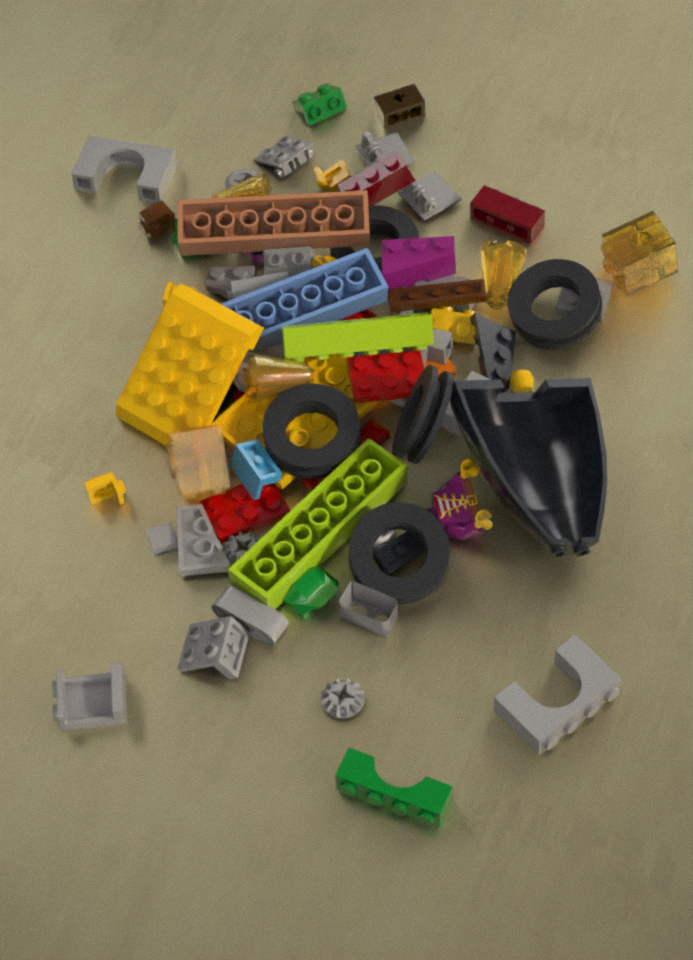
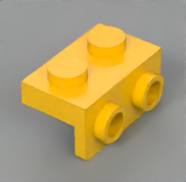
[431,306,477,346]

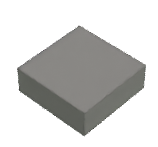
[147,523,178,555]

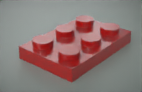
[346,350,424,403]
[200,483,290,544]

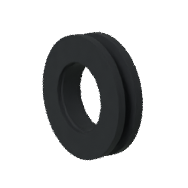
[330,205,419,274]
[508,259,602,349]
[392,365,454,464]
[262,383,360,479]
[349,502,450,605]

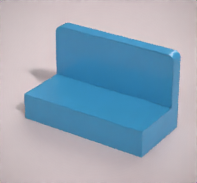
[230,439,282,500]

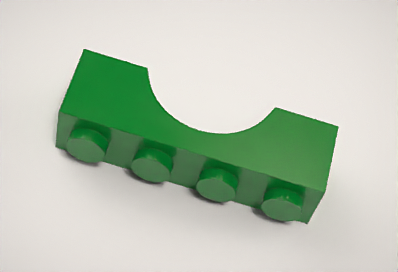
[335,748,453,827]

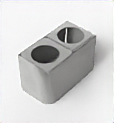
[339,581,398,638]

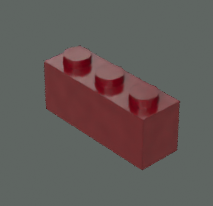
[338,150,416,206]
[470,185,545,245]

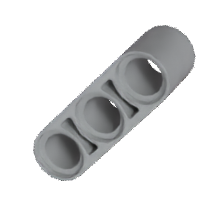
[211,586,289,646]

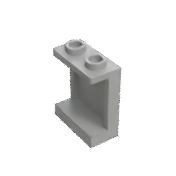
[52,663,127,731]

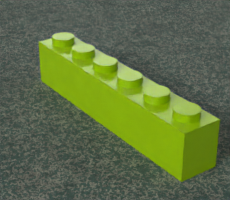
[280,313,434,362]

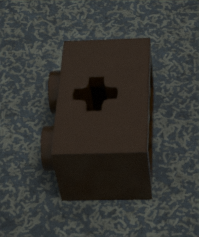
[373,84,425,130]

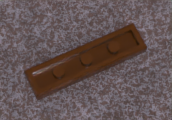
[388,279,487,313]

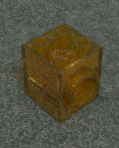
[600,211,678,296]
[167,424,231,499]

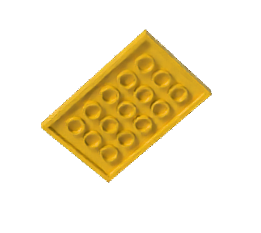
[211,354,379,490]

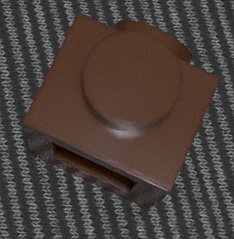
[138,200,175,239]

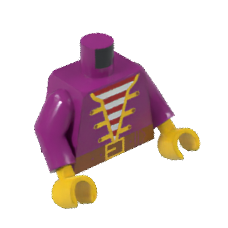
[426,458,493,541]

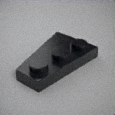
[470,312,516,393]

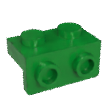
[292,83,347,125]

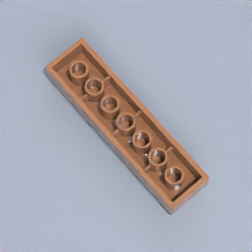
[177,190,370,256]

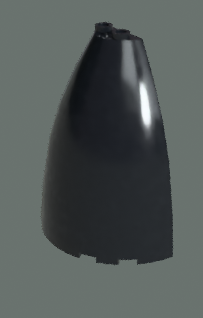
[450,378,607,558]

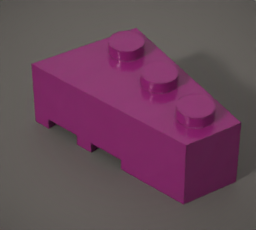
[382,236,456,289]

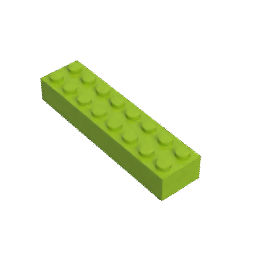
[228,438,408,609]

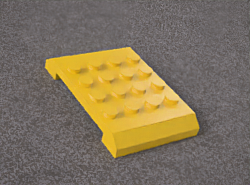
[116,283,264,462]

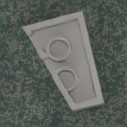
[176,504,231,576]

